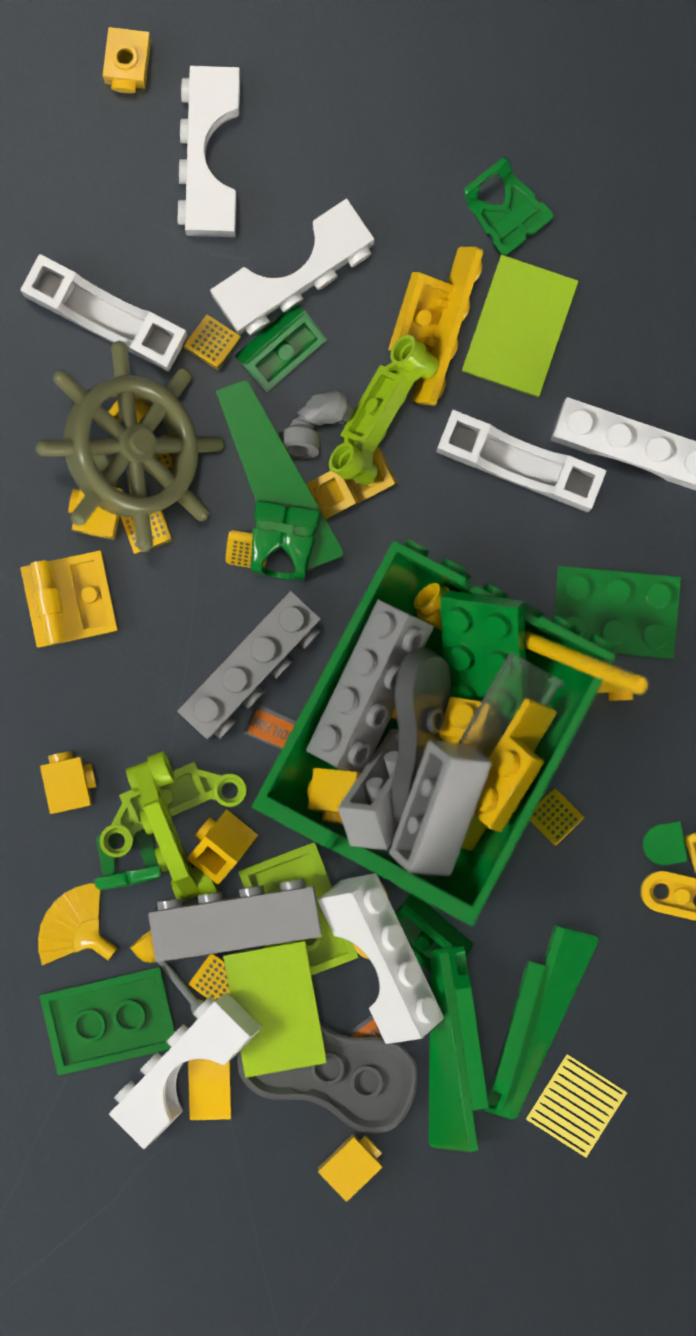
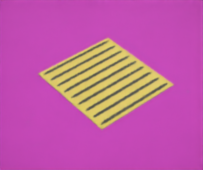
[526,1055,627,1157]

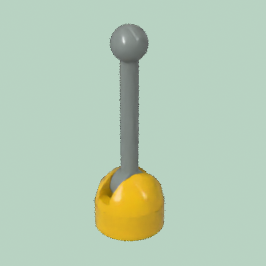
[130,930,204,1013]

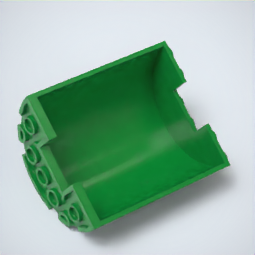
[252,540,616,926]

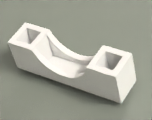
[178,66,240,237]
[210,198,374,336]
[20,254,188,372]
[550,397,696,491]
[436,410,607,512]
[317,873,444,1044]
[109,993,262,1149]

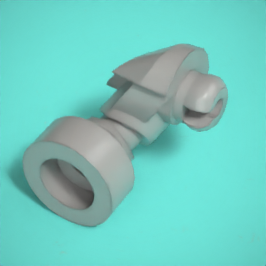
[279,390,353,460]

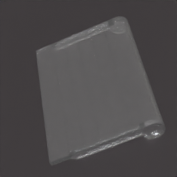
[459,652,565,759]

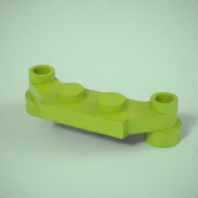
[329,335,439,486]
[126,751,220,902]
[100,762,246,858]

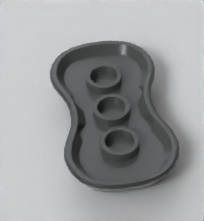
[391,648,451,825]
[237,1023,418,1134]

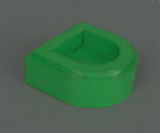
[642,821,688,865]

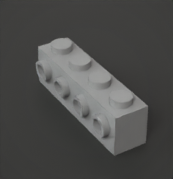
[177,591,321,740]
[306,600,434,773]
[148,879,322,962]

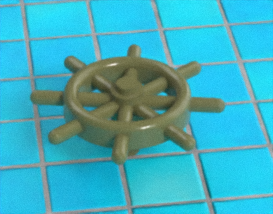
[36,341,225,552]

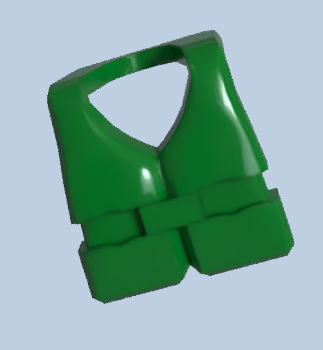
[463,157,553,256]
[250,500,321,582]
[94,829,161,890]

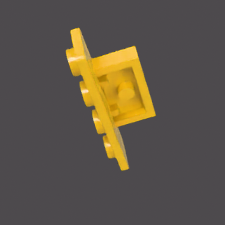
[388,247,483,406]
[461,698,557,850]

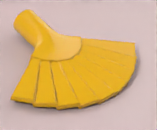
[38,883,118,966]

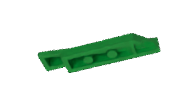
[216,380,343,572]
[484,924,598,1119]
[428,945,489,1152]

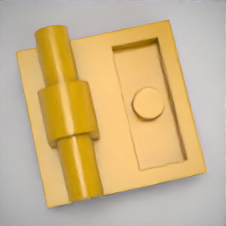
[20,550,118,648]

